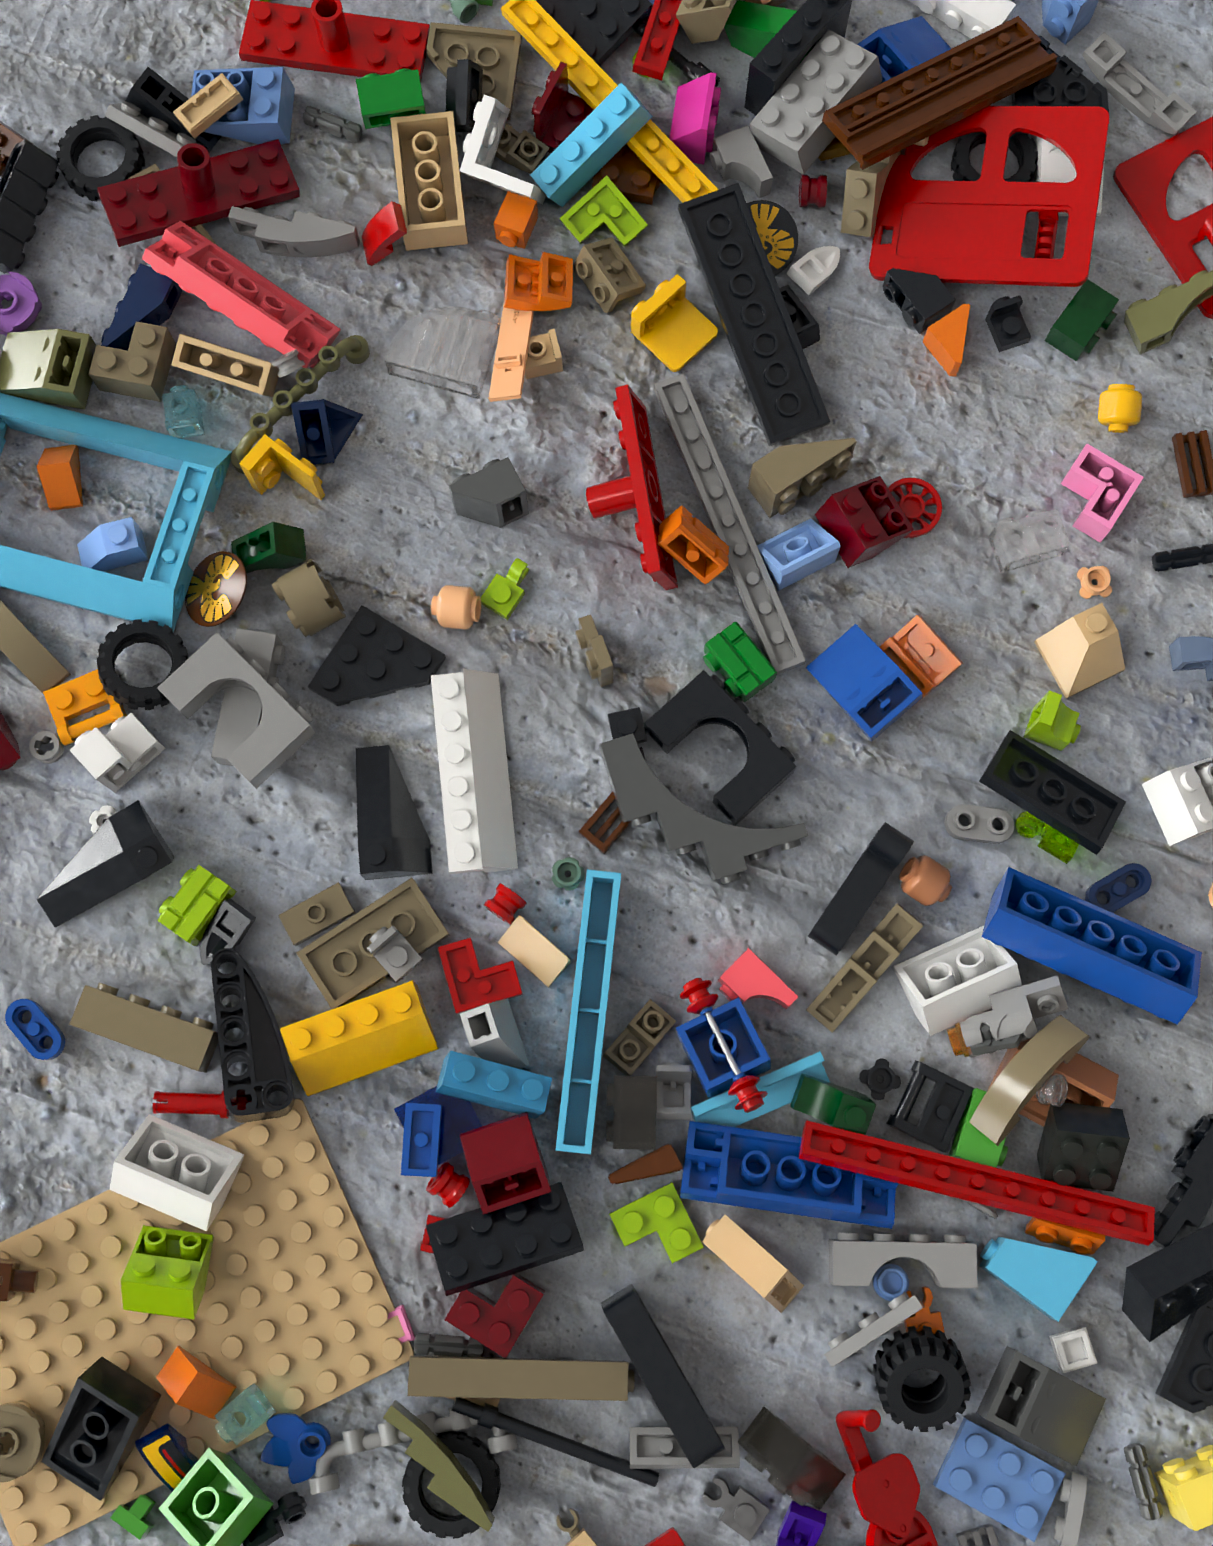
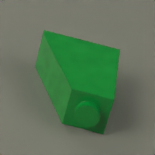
[724,0,812,63]

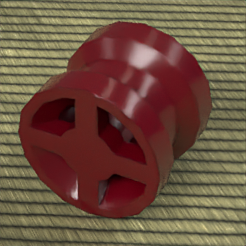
[799,174,827,208]

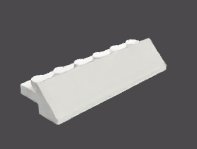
[431,668,518,874]

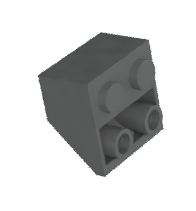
[449,457,529,528]

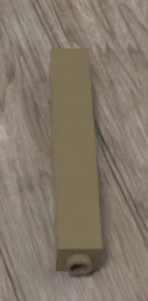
[407,1356,635,1401]

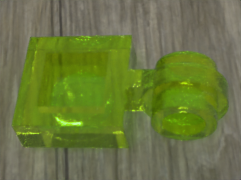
[1016,811,1079,864]

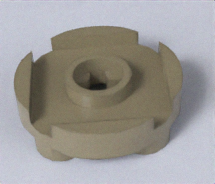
[0,1403,45,1482]

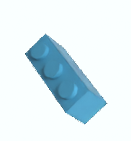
[436,1051,552,1119]

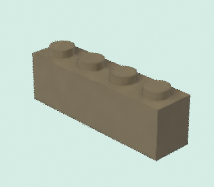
[69,982,219,1073]

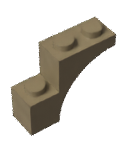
[841,151,901,237]

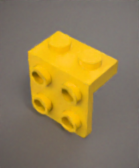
[631,274,718,372]

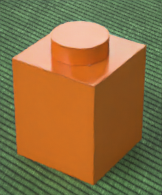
[494,191,538,249]

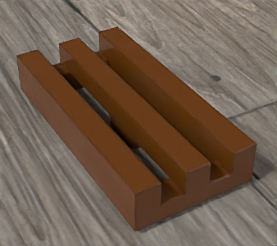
[1172,430,1213,498]
[578,792,631,854]

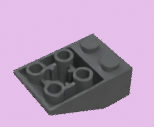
[976,1346,1106,1466]

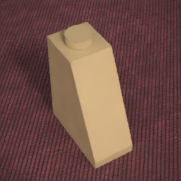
[702,1215,804,1313]

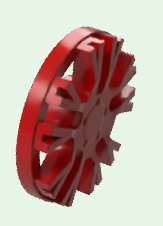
[888,478,942,539]

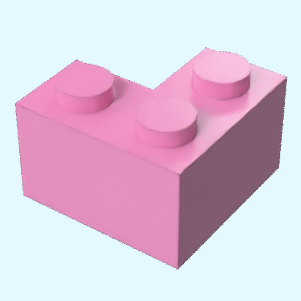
[1061,444,1144,543]

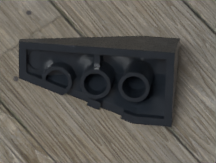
[356,745,433,880]
[37,800,174,928]

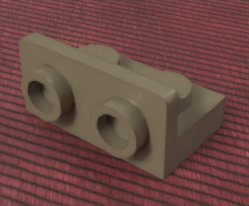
[573,237,646,313]

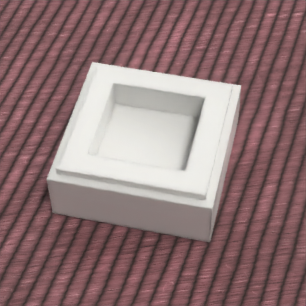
[1049,1326,1097,1373]

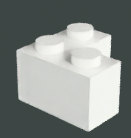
[70,713,166,793]

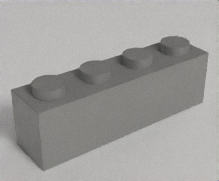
[211,628,285,766]

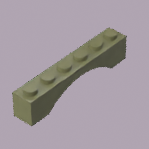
[1124,270,1213,355]

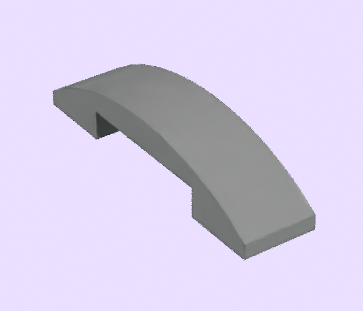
[1082,32,1197,135]

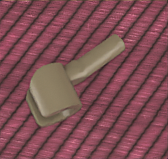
[556,1508,580,1539]

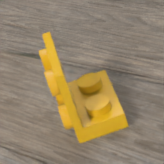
[239,434,325,500]

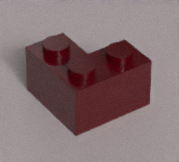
[444,1273,545,1359]

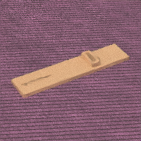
[488,305,534,402]

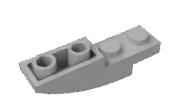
[228,206,360,257]

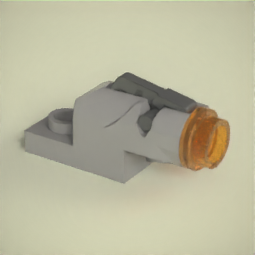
[947,976,1069,1058]

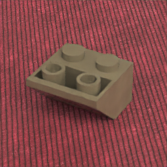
[676,0,736,44]

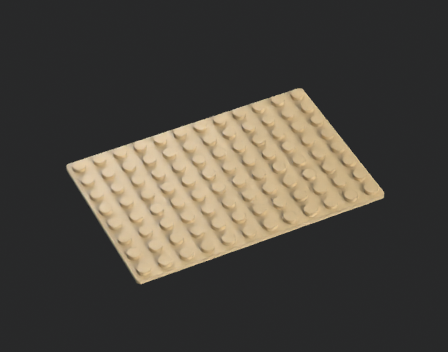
[0,1099,415,1546]

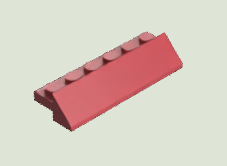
[142,221,341,368]

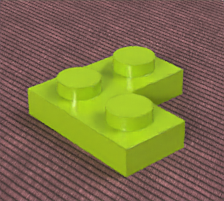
[559,175,648,247]
[609,1182,704,1264]

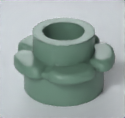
[552,857,585,891]

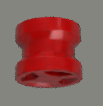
[484,883,527,925]
[426,1162,470,1208]

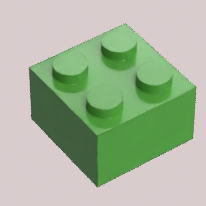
[158,1448,274,1546]

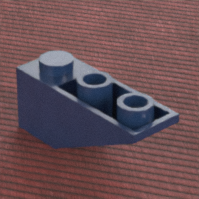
[101,263,183,351]

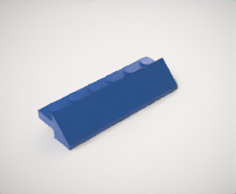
[680,1121,898,1229]

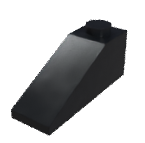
[125,67,222,153]

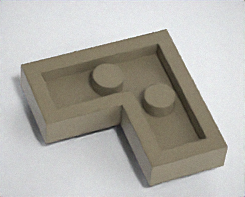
[575,614,613,687]

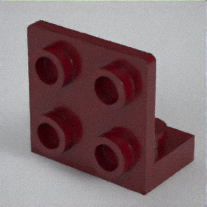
[531,62,593,153]

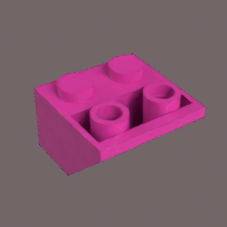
[669,72,721,165]

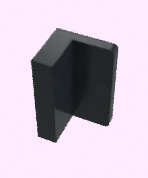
[445,59,483,132]

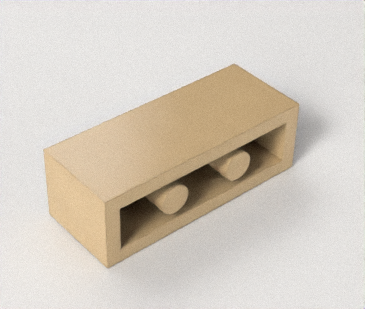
[171,334,279,397]

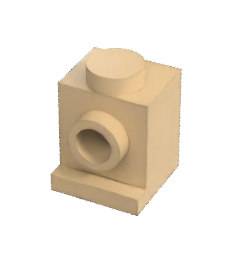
[525,328,563,379]

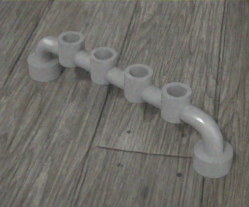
[309,1408,518,1495]

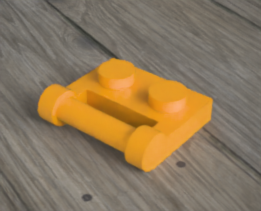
[43,669,127,746]

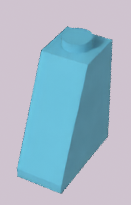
[979,1237,1098,1322]

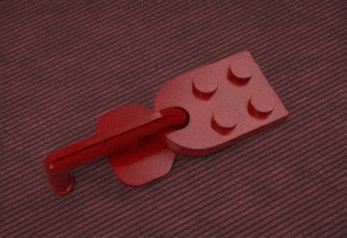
[836,1409,938,1546]

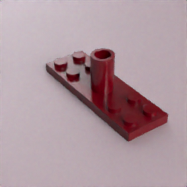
[97,139,300,247]

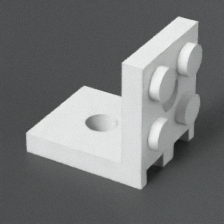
[460,95,546,205]

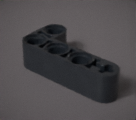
[808,822,914,956]

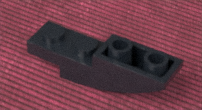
[1152,1114,1213,1248]

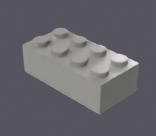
[749,30,882,174]

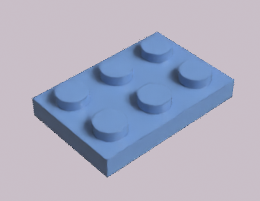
[933,1417,1066,1542]

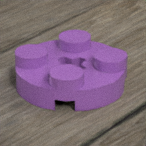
[0,272,42,336]

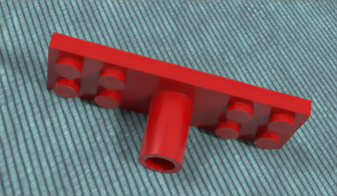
[239,0,430,82]
[586,384,678,590]

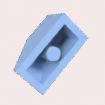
[77,517,149,572]

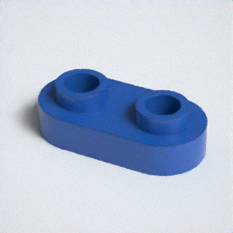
[5,999,65,1060]

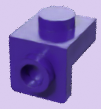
[776,1500,827,1546]

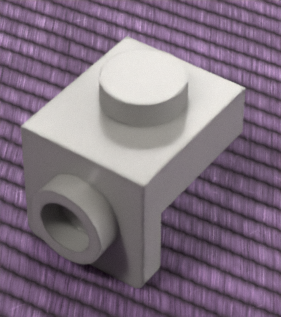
[656,1062,692,1120]

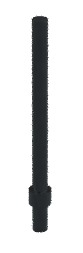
[451,1397,659,1487]

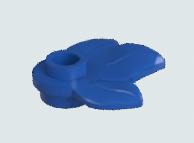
[261,1413,331,1484]

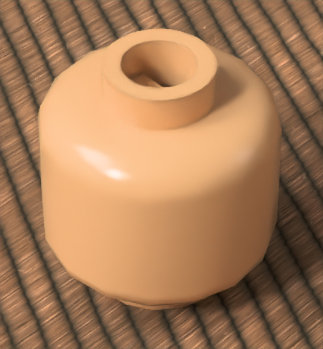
[431,585,481,630]

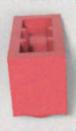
[718,948,798,1009]

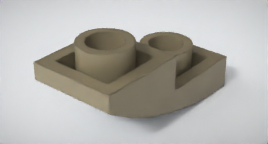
[495,123,549,174]
[603,999,676,1078]

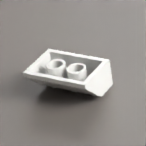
[893,926,1022,1036]
[109,1114,244,1231]

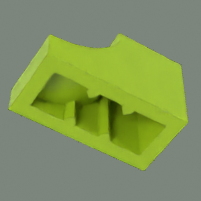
[1023,690,1081,751]

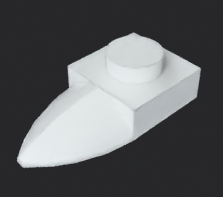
[787,246,840,295]

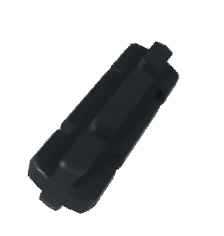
[1152,544,1213,572]

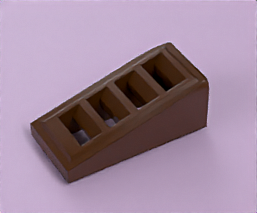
[608,1143,683,1184]

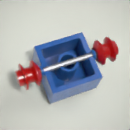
[676,978,771,1113]

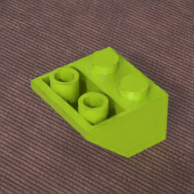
[120,1225,213,1319]

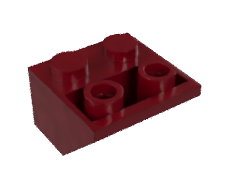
[814,476,914,568]
[460,1112,551,1214]

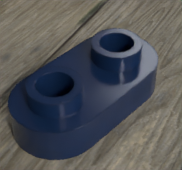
[1085,863,1152,913]

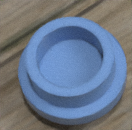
[873,1264,909,1301]

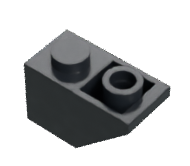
[882,268,956,334]

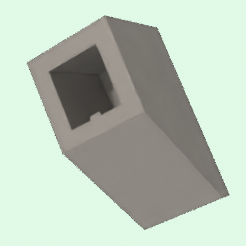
[460,998,529,1068]

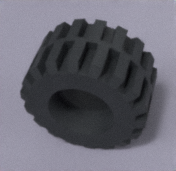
[873,1326,971,1432]

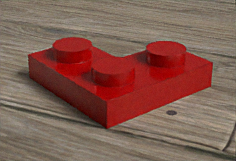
[438,937,523,1014]

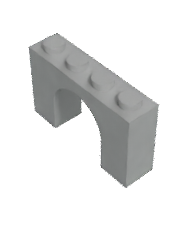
[157,632,316,789]

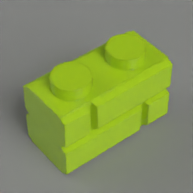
[157,864,237,946]

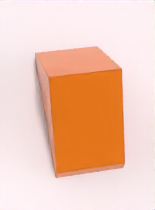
[923,304,970,377]
[37,445,83,511]
[156,1346,237,1420]

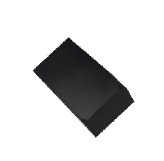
[779,284,820,349]

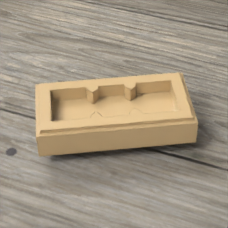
[173,73,244,139]

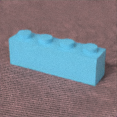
[530,82,653,207]

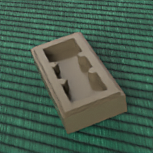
[278,882,355,946]

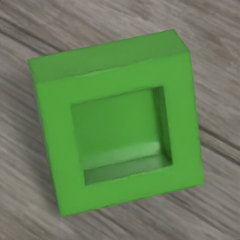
[110,1494,156,1540]

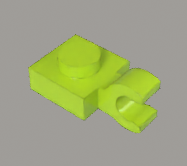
[481,558,529,620]

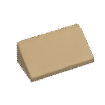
[498,915,571,988]

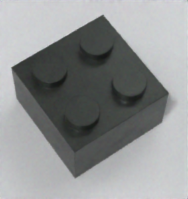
[1037,1101,1130,1192]

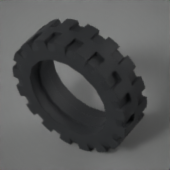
[56,115,145,202]
[951,132,1038,182]
[97,619,188,710]
[402,1431,501,1539]

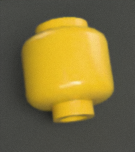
[1098,384,1142,433]

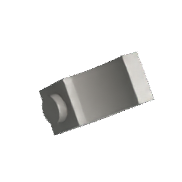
[709,125,773,198]

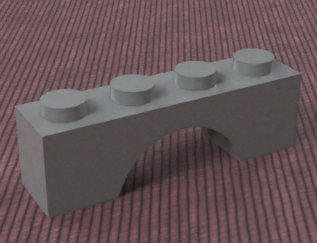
[829,1232,978,1288]

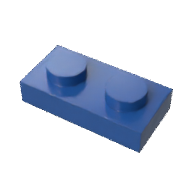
[401,1103,443,1177]

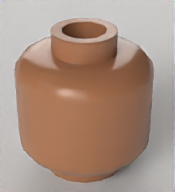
[899,855,952,906]

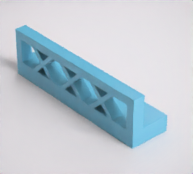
[691,1051,830,1127]

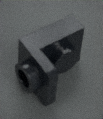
[985,296,1031,352]

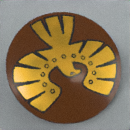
[185,551,247,627]

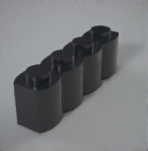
[0,139,59,273]

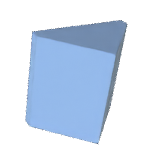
[757,518,841,591]

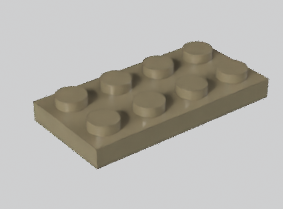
[297,878,450,1009]

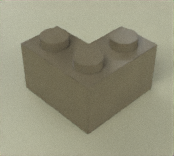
[89,321,176,402]

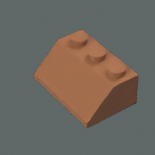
[987,1039,1119,1127]

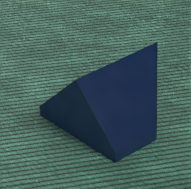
[291,399,363,465]

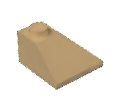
[1034,603,1125,699]

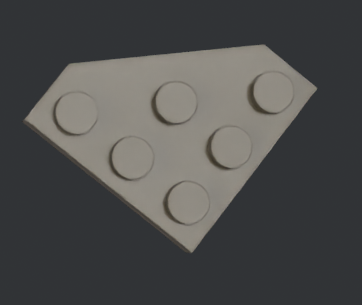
[426,22,522,120]

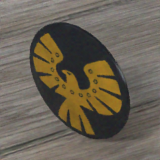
[746,200,798,276]

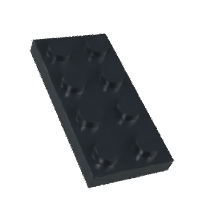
[979,730,1126,855]
[426,1182,584,1296]

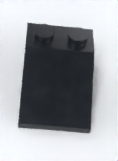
[41,1357,161,1501]

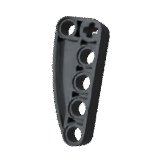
[211,948,294,1123]
[601,1284,725,1468]

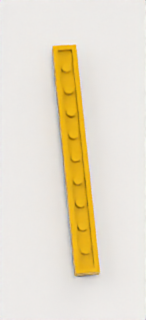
[501,0,719,203]

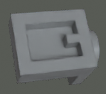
[367,925,423,983]

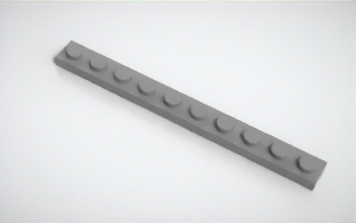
[654,373,806,675]

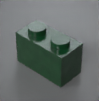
[1045,279,1119,361]

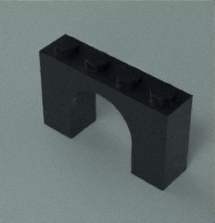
[744,0,852,116]
[644,670,796,826]

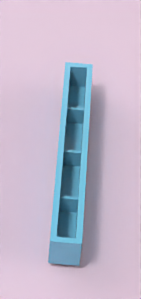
[555,869,621,1155]

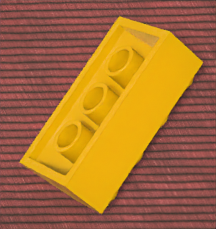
[280,980,439,1097]

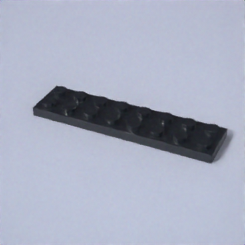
[678,183,830,447]

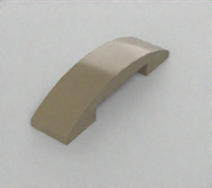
[0,599,71,695]
[970,1015,1090,1146]

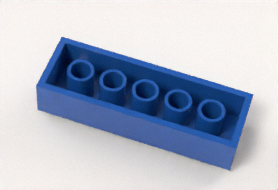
[982,867,1202,1025]

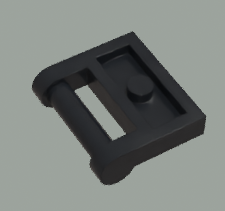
[886,1060,974,1152]

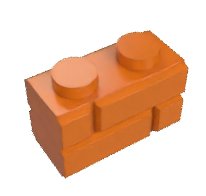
[657,505,729,585]

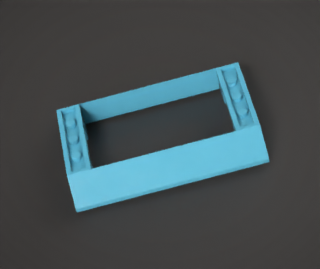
[0,393,232,632]

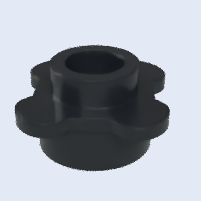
[859,1058,901,1100]

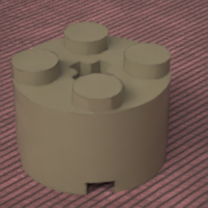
[272,559,346,637]

